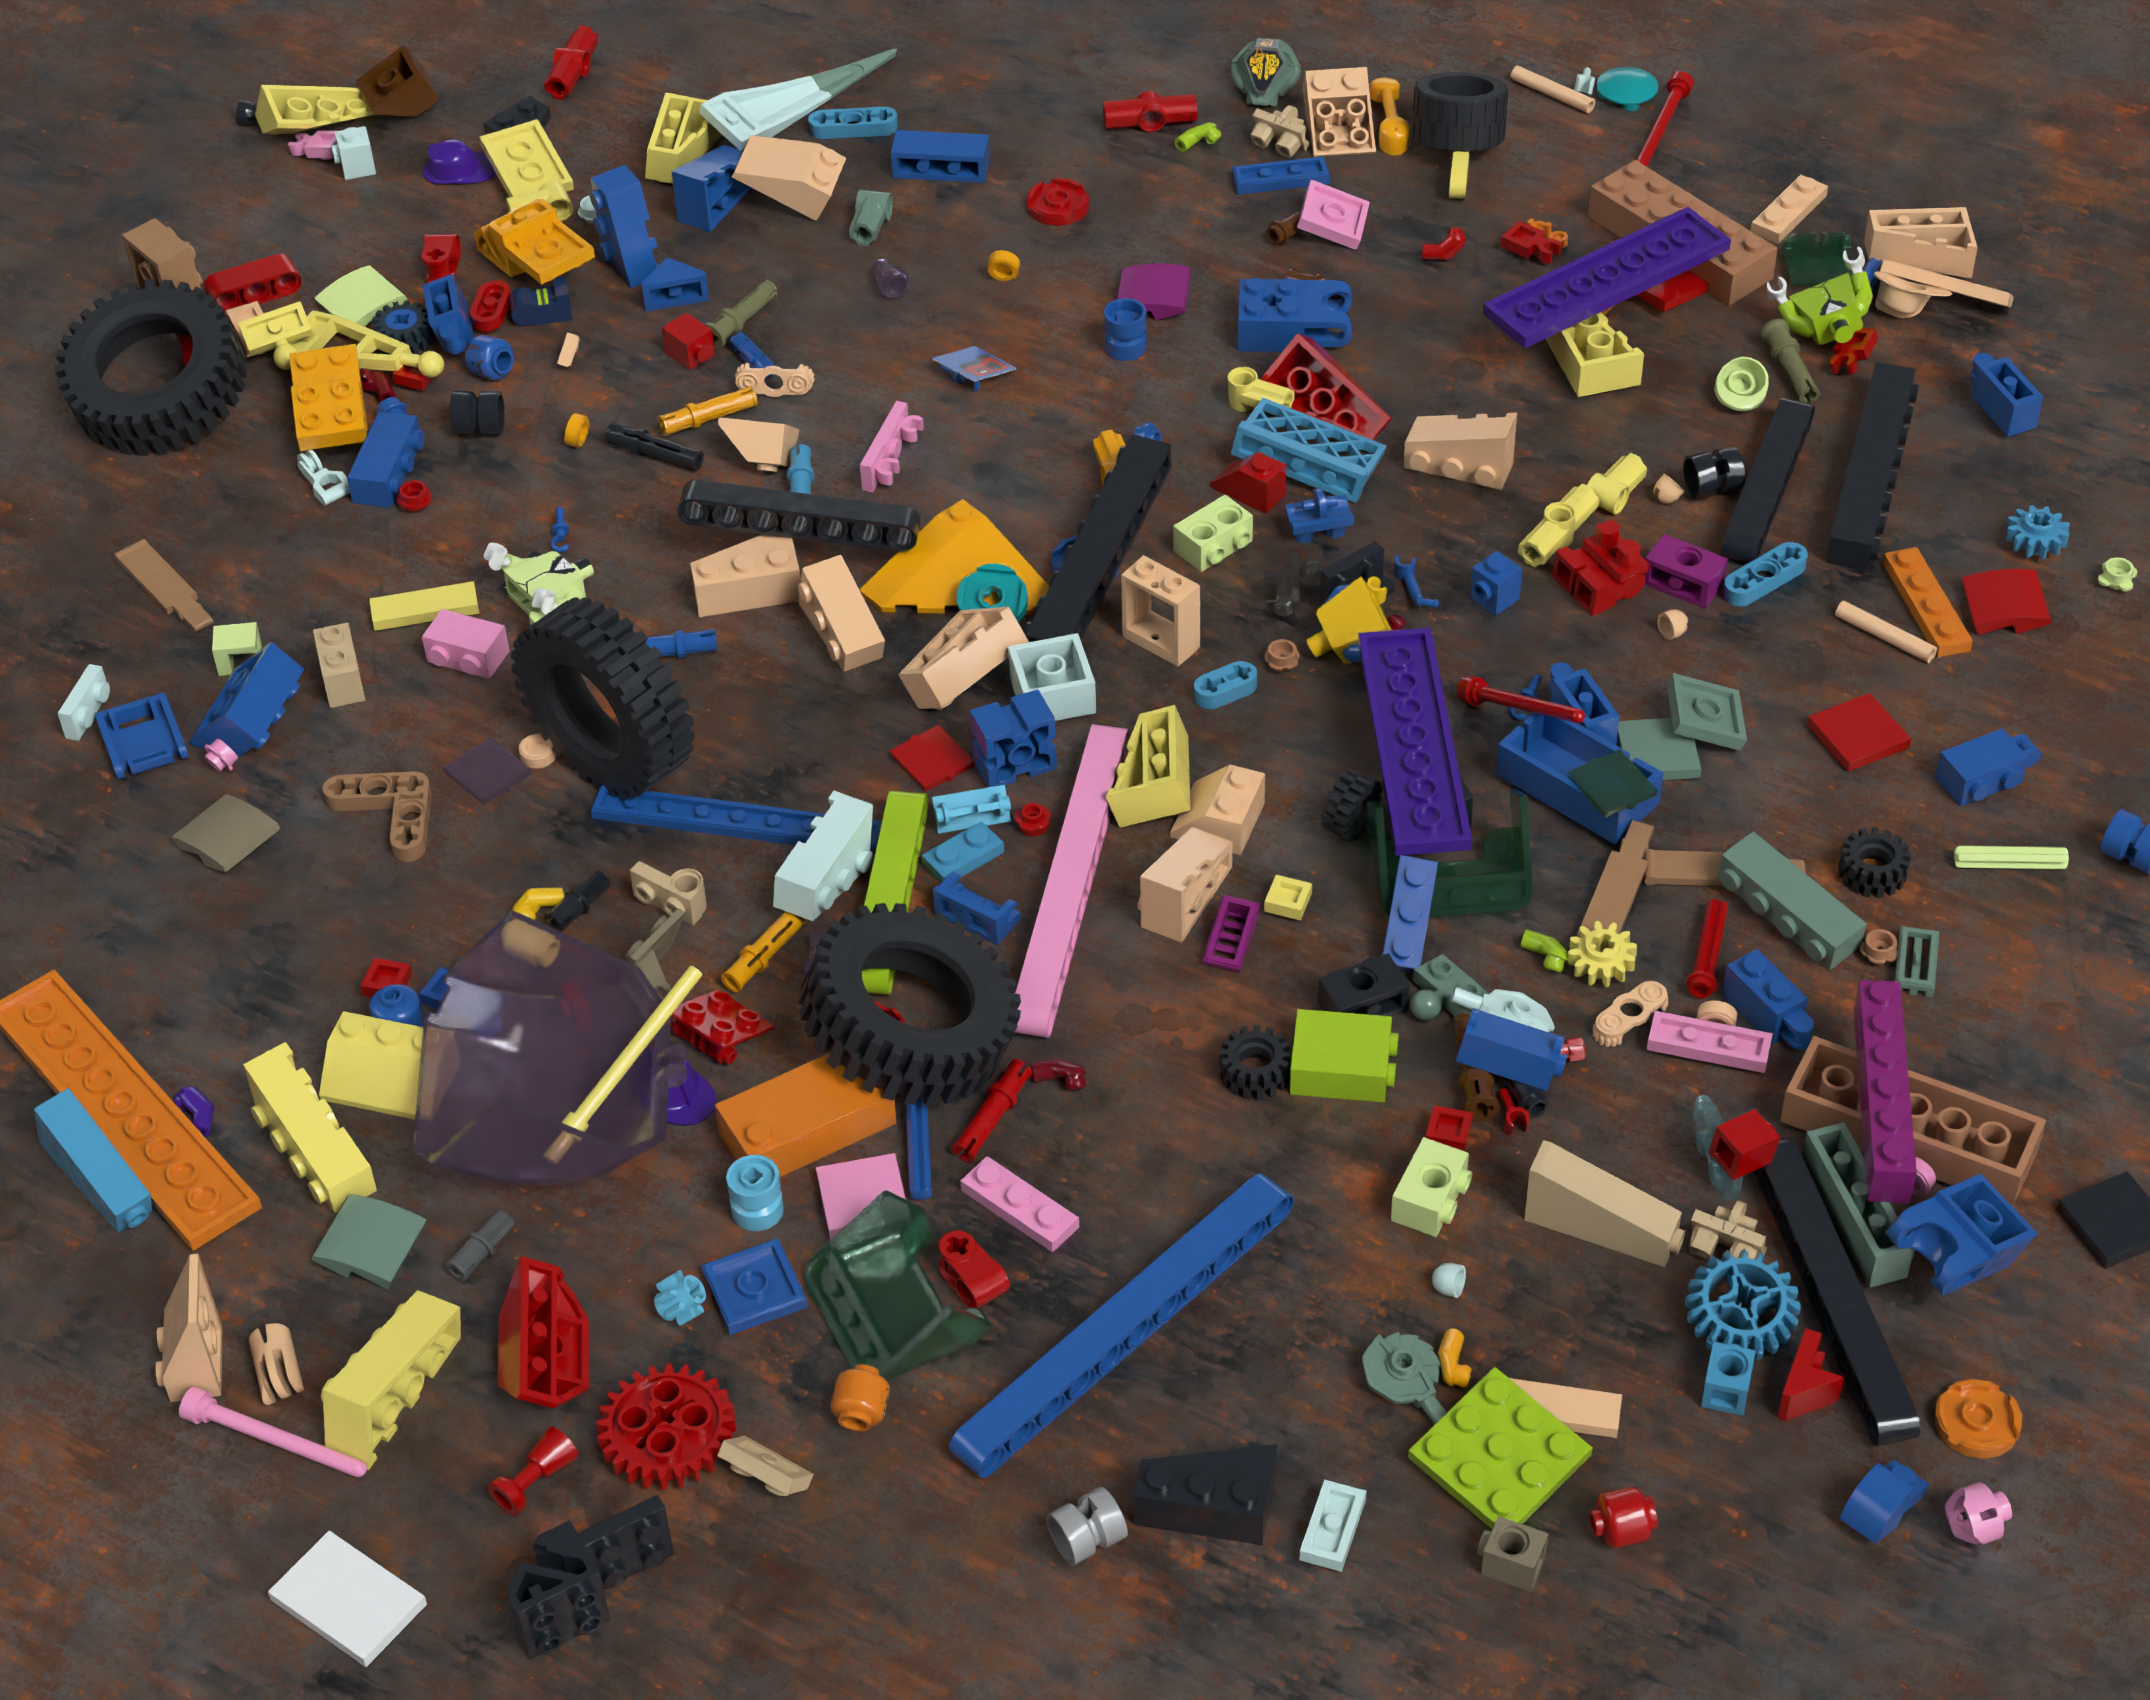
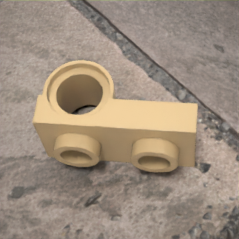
[630,861,707,925]

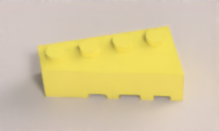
[1546,312,1644,397]
[243,1042,377,1214]
[321,1290,461,1470]

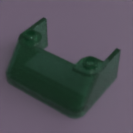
[1367,789,1533,918]

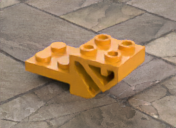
[474,199,595,285]
[289,344,368,451]

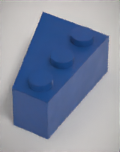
[671,145,752,232]
[589,165,659,288]

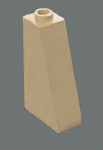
[1524,1140,1685,1267]

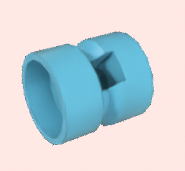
[726,1155,784,1231]

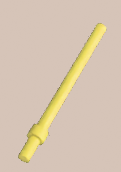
[543,965,703,1162]

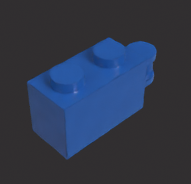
[422,274,474,354]
[1970,353,2043,437]
[1549,663,1619,745]
[1935,728,2042,806]
[1722,949,1814,1050]

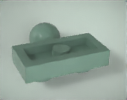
[1410,954,1489,1021]

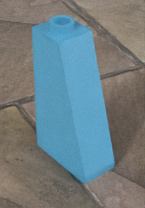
[34,1088,152,1233]

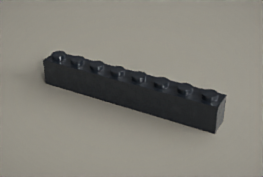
[1826,362,1920,571]
[1023,434,1172,643]

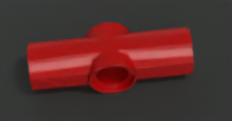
[544,25,599,100]
[1103,91,1198,132]

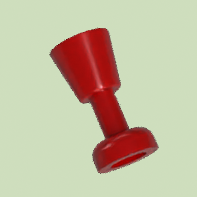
[487,1427,579,1516]

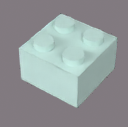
[1008,633,1096,721]

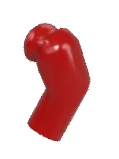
[1421,227,1466,261]

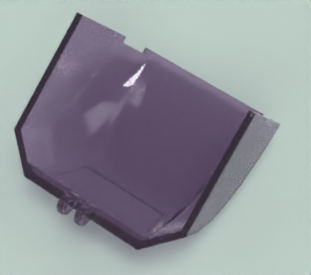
[412,910,687,1187]

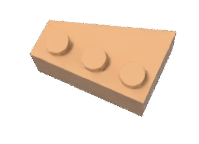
[1864,207,1978,279]
[1404,412,1517,490]
[690,534,801,617]
[798,555,885,672]
[898,607,1029,710]
[1138,827,1233,943]

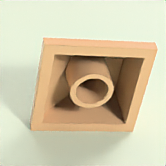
[718,417,799,472]

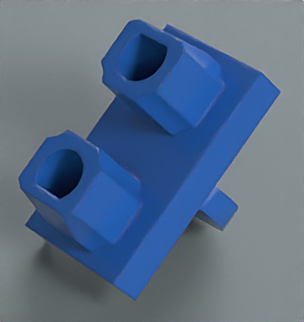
[1285,488,1354,543]

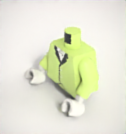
[483,543,594,615]

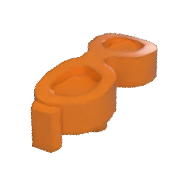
[1527,218,1568,248]

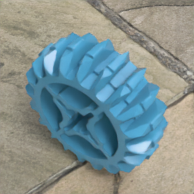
[1685,1248,1801,1361]

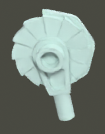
[1450,987,1555,1032]

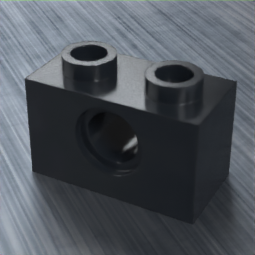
[1318,953,1410,1016]

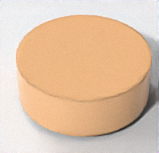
[519,734,556,769]
[1696,1001,1737,1026]

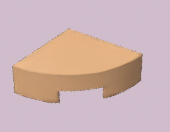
[557,332,581,367]

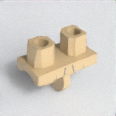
[1250,105,1310,158]
[1690,1200,1767,1260]

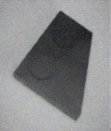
[483,96,551,134]

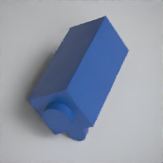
[1456,1008,1567,1091]

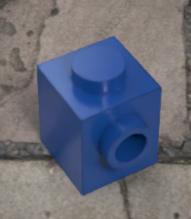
[1470,551,1522,616]

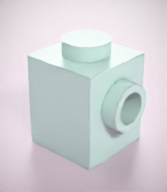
[331,126,376,180]

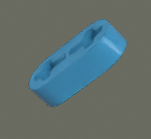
[1194,661,1257,709]

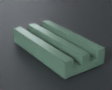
[1894,926,1940,998]

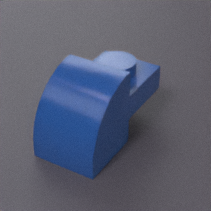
[1839,1460,1930,1544]

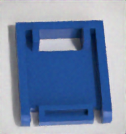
[94,692,189,780]

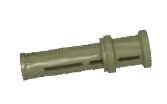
[704,280,778,350]
[1760,319,1820,403]

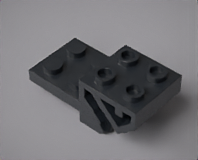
[507,1494,674,1660]

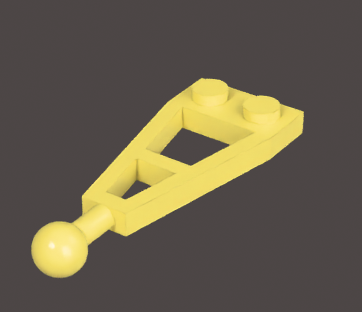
[289,310,444,378]

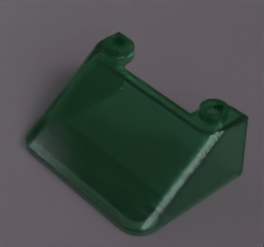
[804,1190,993,1381]

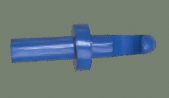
[939,364,981,392]
[550,507,569,553]
[1509,674,1543,720]

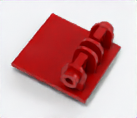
[670,989,774,1064]

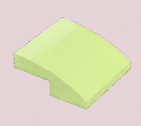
[315,265,407,327]

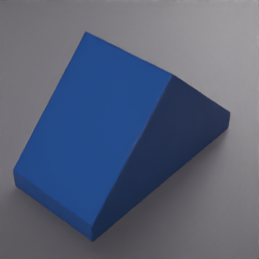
[641,258,709,312]

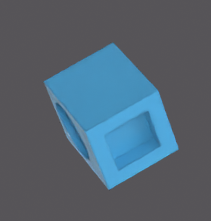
[1701,1341,1756,1416]

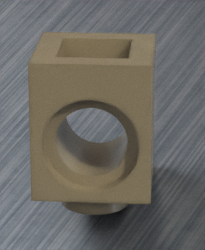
[1477,1516,1549,1592]

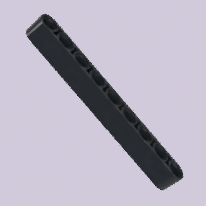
[1753,1136,1920,1446]

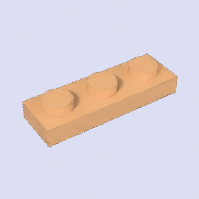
[1751,175,1828,244]

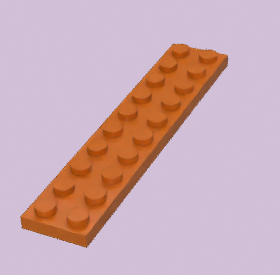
[0,969,262,1251]

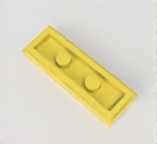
[370,581,479,631]

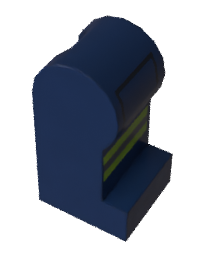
[509,277,573,326]

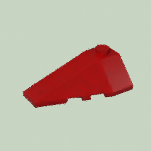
[1260,333,1392,441]

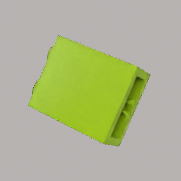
[1290,1009,1399,1103]

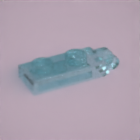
[1693,1095,1743,1201]

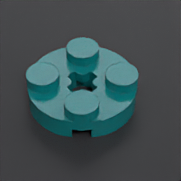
[957,563,1028,623]

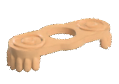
[735,363,815,397]
[1592,981,1668,1047]

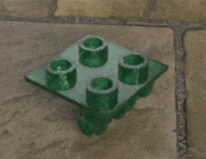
[1782,232,1853,287]

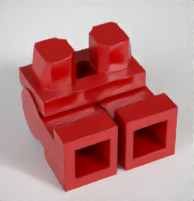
[1552,520,1650,617]

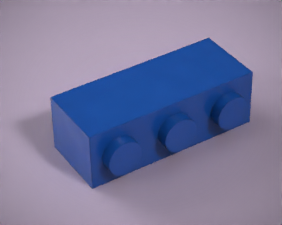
[891,130,990,183]
[347,412,424,508]

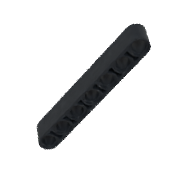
[1720,397,1815,563]
[677,480,921,551]

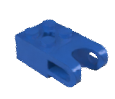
[1238,278,1353,352]
[1885,1174,2038,1296]

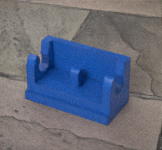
[933,872,1021,946]

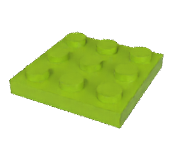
[1408,1367,1593,1530]

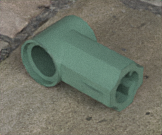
[849,189,893,246]

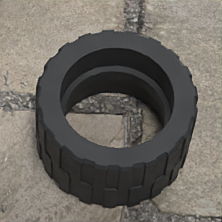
[1412,72,1508,152]

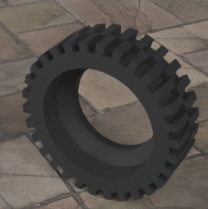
[55,280,247,456]
[511,597,695,799]
[798,903,1021,1106]

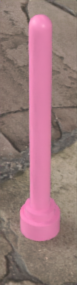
[179,1386,367,1477]

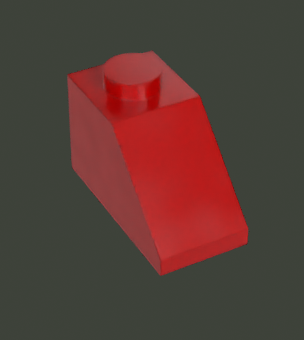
[1210,452,1286,514]

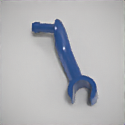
[1394,555,1439,608]

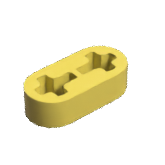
[1449,151,1469,199]

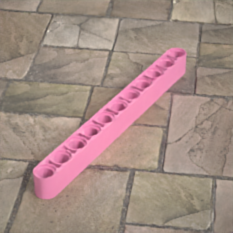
[1015,724,1130,1038]

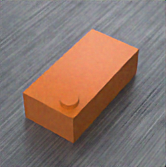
[715,1053,897,1177]

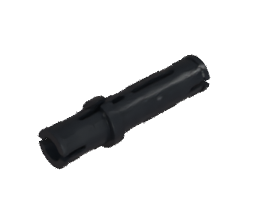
[605,422,704,472]

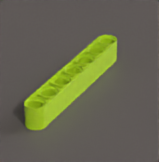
[862,791,928,995]

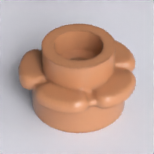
[1264,639,1300,672]
[1860,929,1898,965]

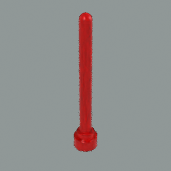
[1636,71,1694,167]
[1456,675,1585,723]

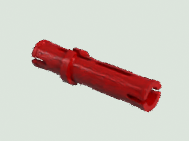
[951,1059,1032,1163]

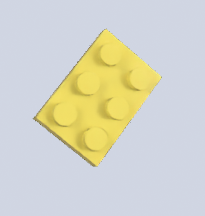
[480,119,574,197]

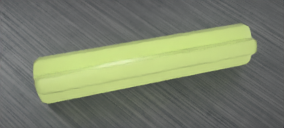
[1954,845,2069,870]

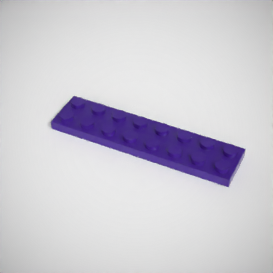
[1483,207,1731,349]
[1358,628,1472,856]

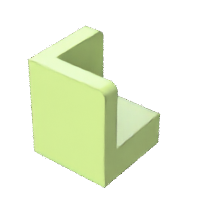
[212,622,262,676]

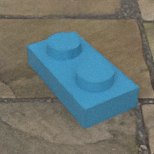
[921,821,1004,884]

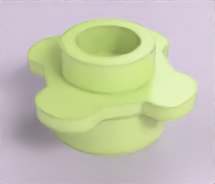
[2098,557,2138,591]

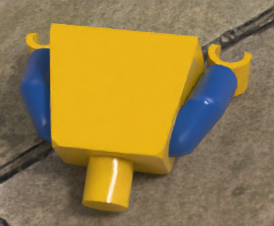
[1306,577,1391,664]

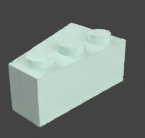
[773,791,873,921]

